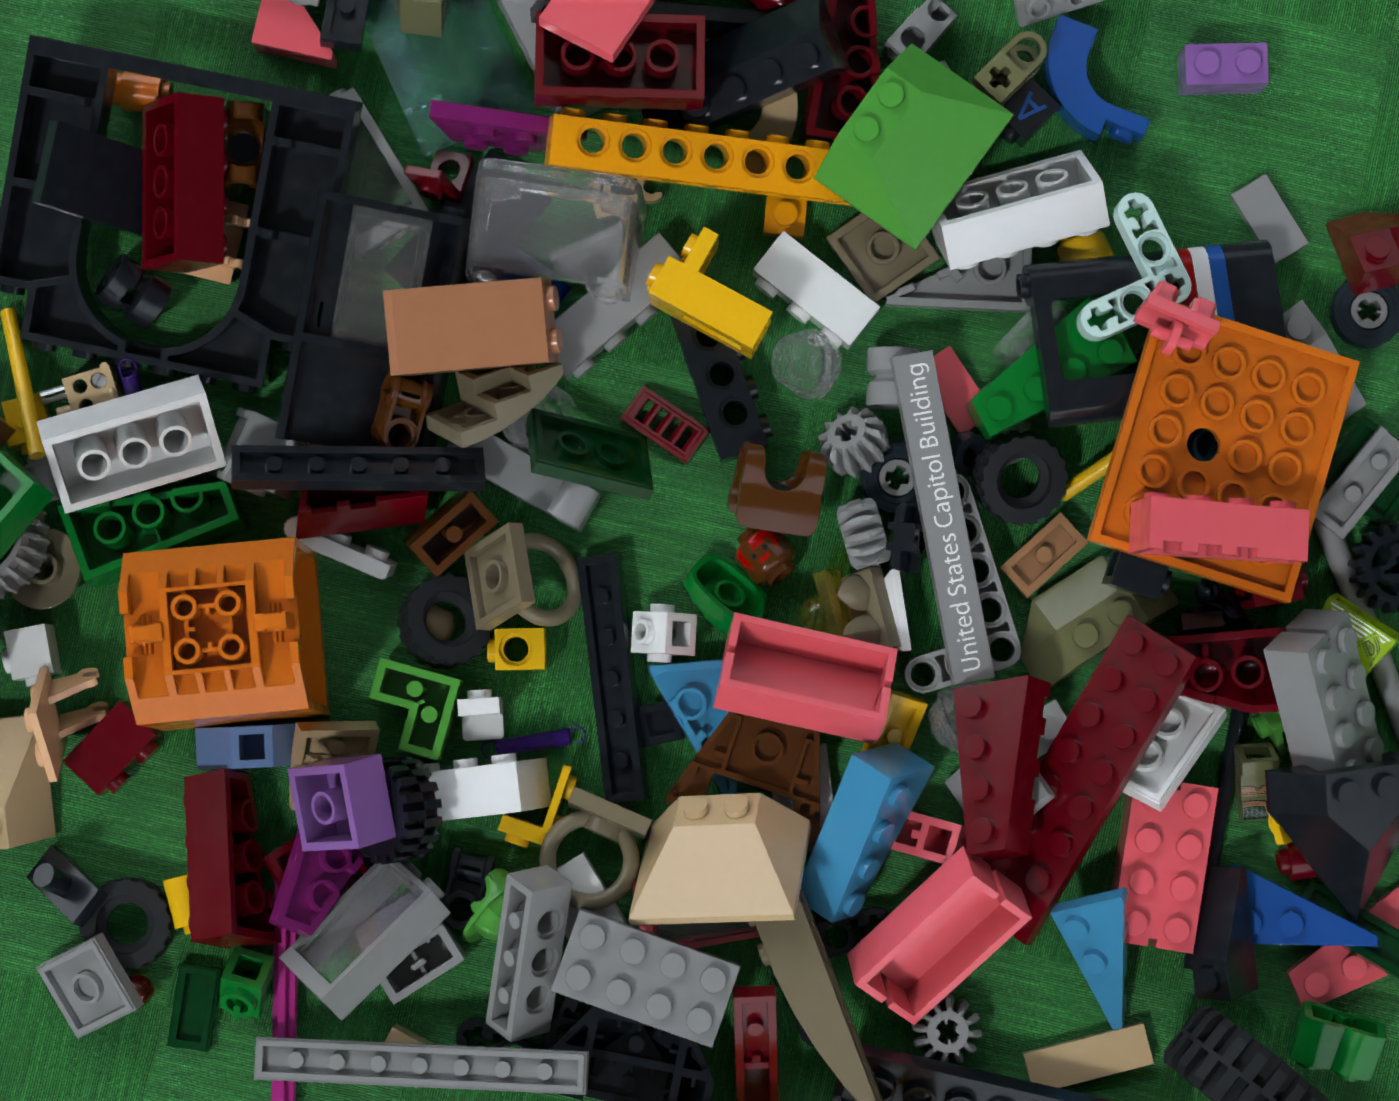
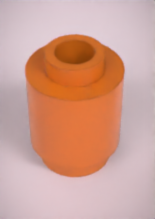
[112,71,174,112]

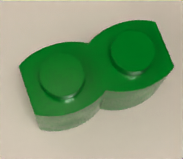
[1288,1001,1387,1082]

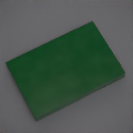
[526,408,654,501]

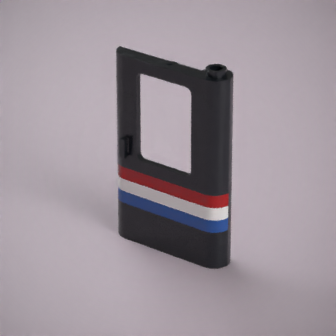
[1015,240,1286,428]

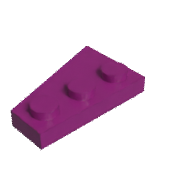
[269,829,364,937]

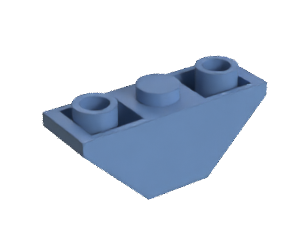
[195,723,296,770]

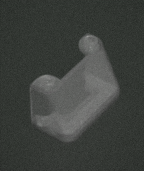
[465,158,647,304]

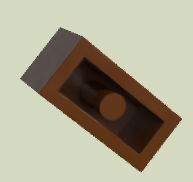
[403,491,499,577]

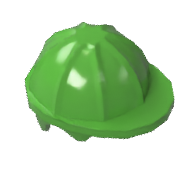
[463,868,509,943]

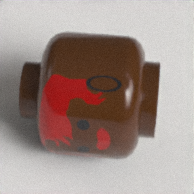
[735,528,796,586]

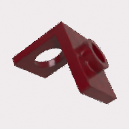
[404,150,474,202]

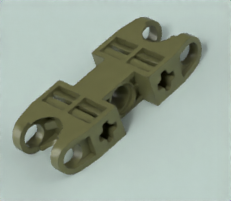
[970,31,1047,106]

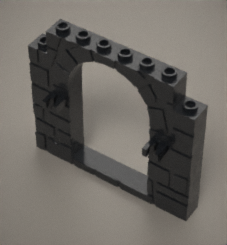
[0,35,363,393]

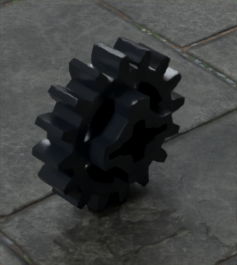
[1347,524,1399,614]

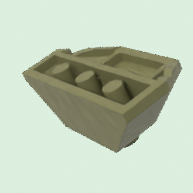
[1020,555,1180,688]

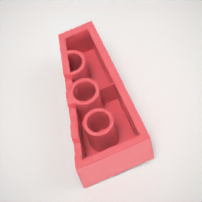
[1129,492,1310,564]

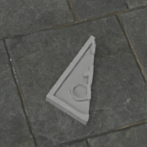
[885,248,1032,313]

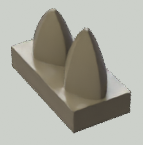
[837,566,901,648]

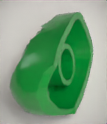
[683,554,767,636]

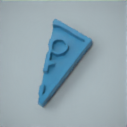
[647,659,738,794]
[1050,887,1128,1030]

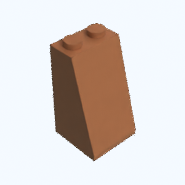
[383,277,563,376]

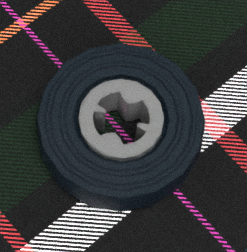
[1330,281,1399,348]
[860,442,918,515]

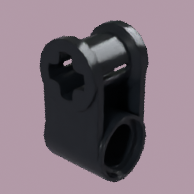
[443,846,496,928]

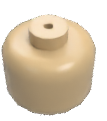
[426,604,456,641]

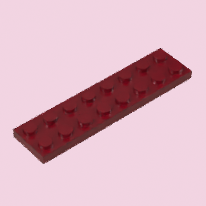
[984,615,1201,945]

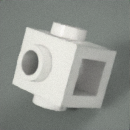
[631,604,697,663]

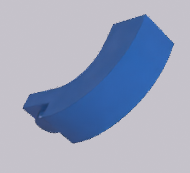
[1044,14,1150,144]

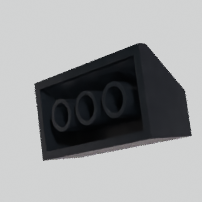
[681,0,850,131]

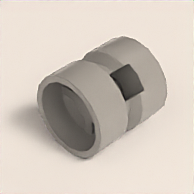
[866,346,920,410]

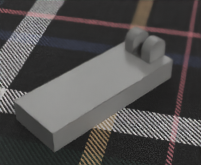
[1315,426,1399,539]

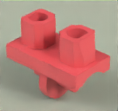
[1133,281,1221,356]

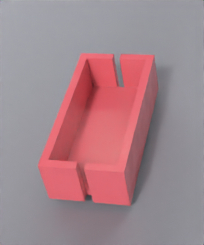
[713,612,898,744]
[1111,782,1219,954]
[847,846,1032,1025]

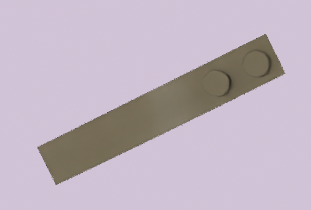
[748,886,883,1101]

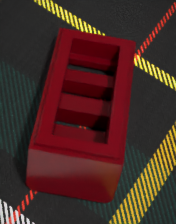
[620,385,710,466]

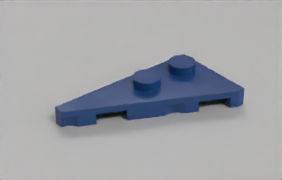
[1229,863,1379,947]

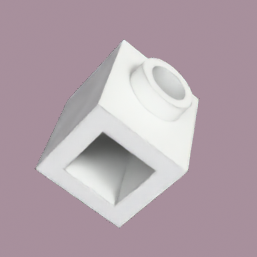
[2,624,62,687]

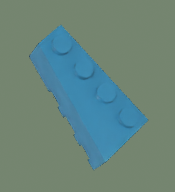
[801,742,935,923]

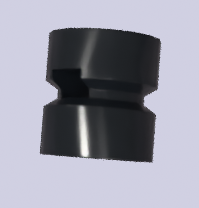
[94,253,173,329]

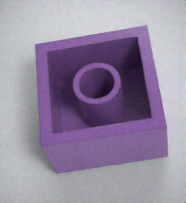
[287,754,396,851]

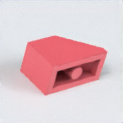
[251,0,338,69]

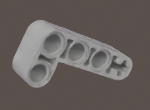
[446,435,601,532]

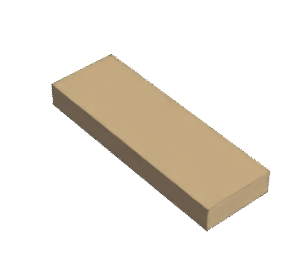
[1022,1022,1154,1088]

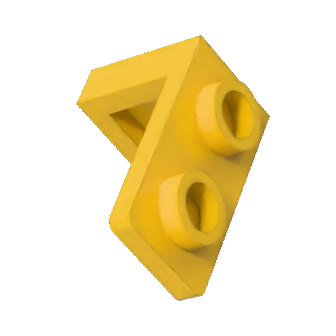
[498,764,578,848]

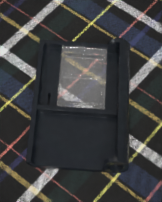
[275,189,475,447]

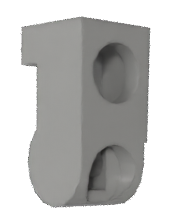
[881,0,958,63]

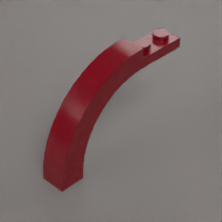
[733,985,779,1101]

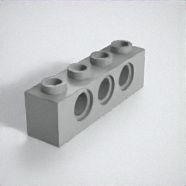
[486,865,573,1042]

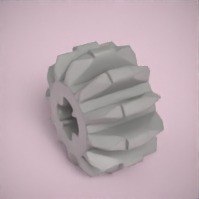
[818,406,890,479]
[836,498,891,570]
[911,994,982,1064]

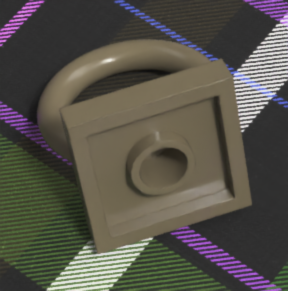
[464,522,582,630]
[539,786,652,910]

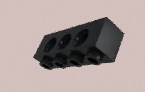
[670,315,773,464]

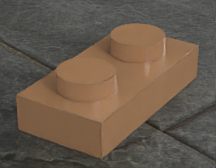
[999,512,1089,598]

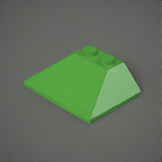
[814,43,1014,251]

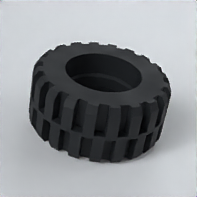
[1163,1005,1329,1101]

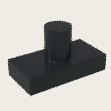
[26,844,108,928]

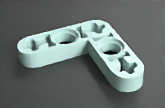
[1076,192,1192,342]

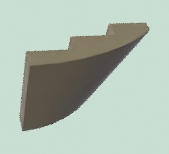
[425,362,564,448]

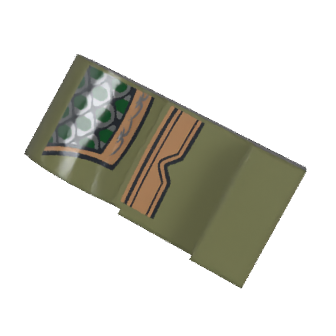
[1234,742,1280,822]

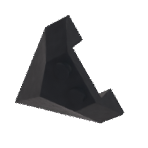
[1265,751,1399,923]
[550,1006,715,1101]

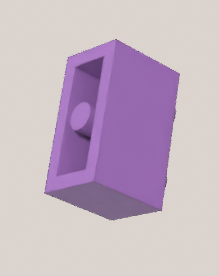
[1177,42,1269,95]

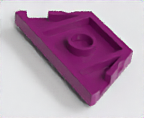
[429,99,588,156]

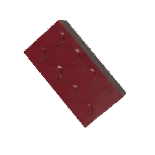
[535,11,705,110]
[142,92,228,273]

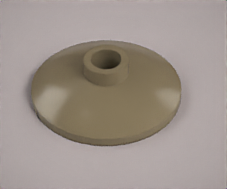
[7,528,82,610]

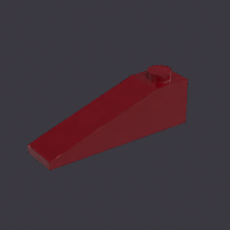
[1167,627,1287,714]

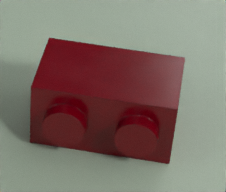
[62,701,163,795]

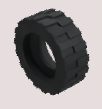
[971,430,1068,525]
[397,574,493,669]
[79,877,175,971]

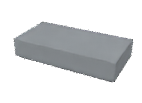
[1229,174,1309,264]

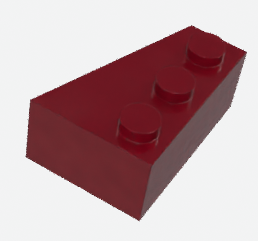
[296,444,429,539]

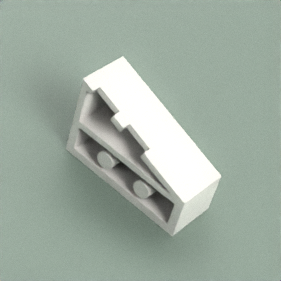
[421,753,551,821]

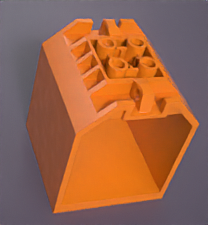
[118,537,330,731]

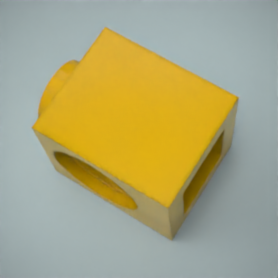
[487,628,547,671]

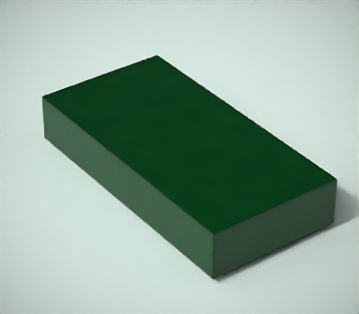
[167,962,223,1052]

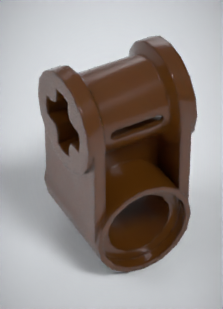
[371,371,433,447]

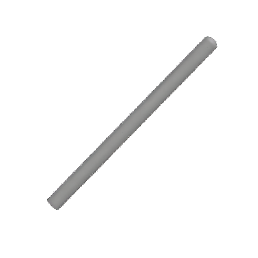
[1313,486,1399,743]

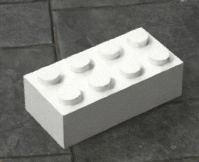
[931,150,1110,270]
[37,375,227,514]

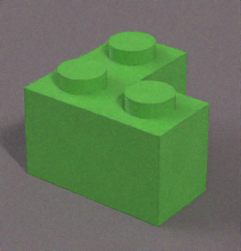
[369,658,464,760]

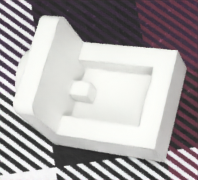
[457,689,504,741]

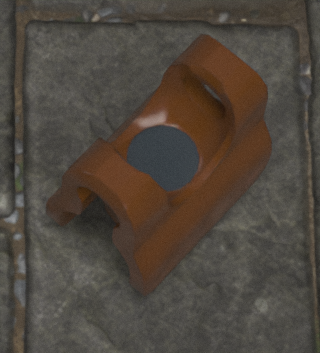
[224,100,270,191]
[727,441,827,536]

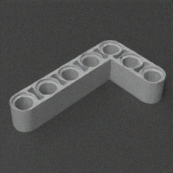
[902,474,1021,693]

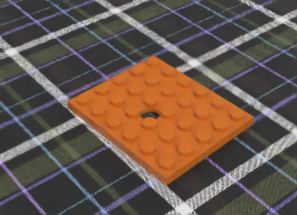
[1086,303,1360,604]

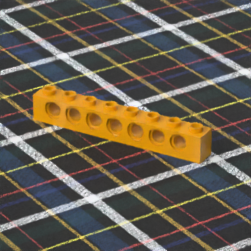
[544,108,851,206]

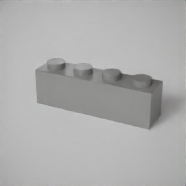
[553,233,681,380]

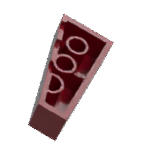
[798,0,880,147]
[953,675,1051,861]
[183,768,282,949]

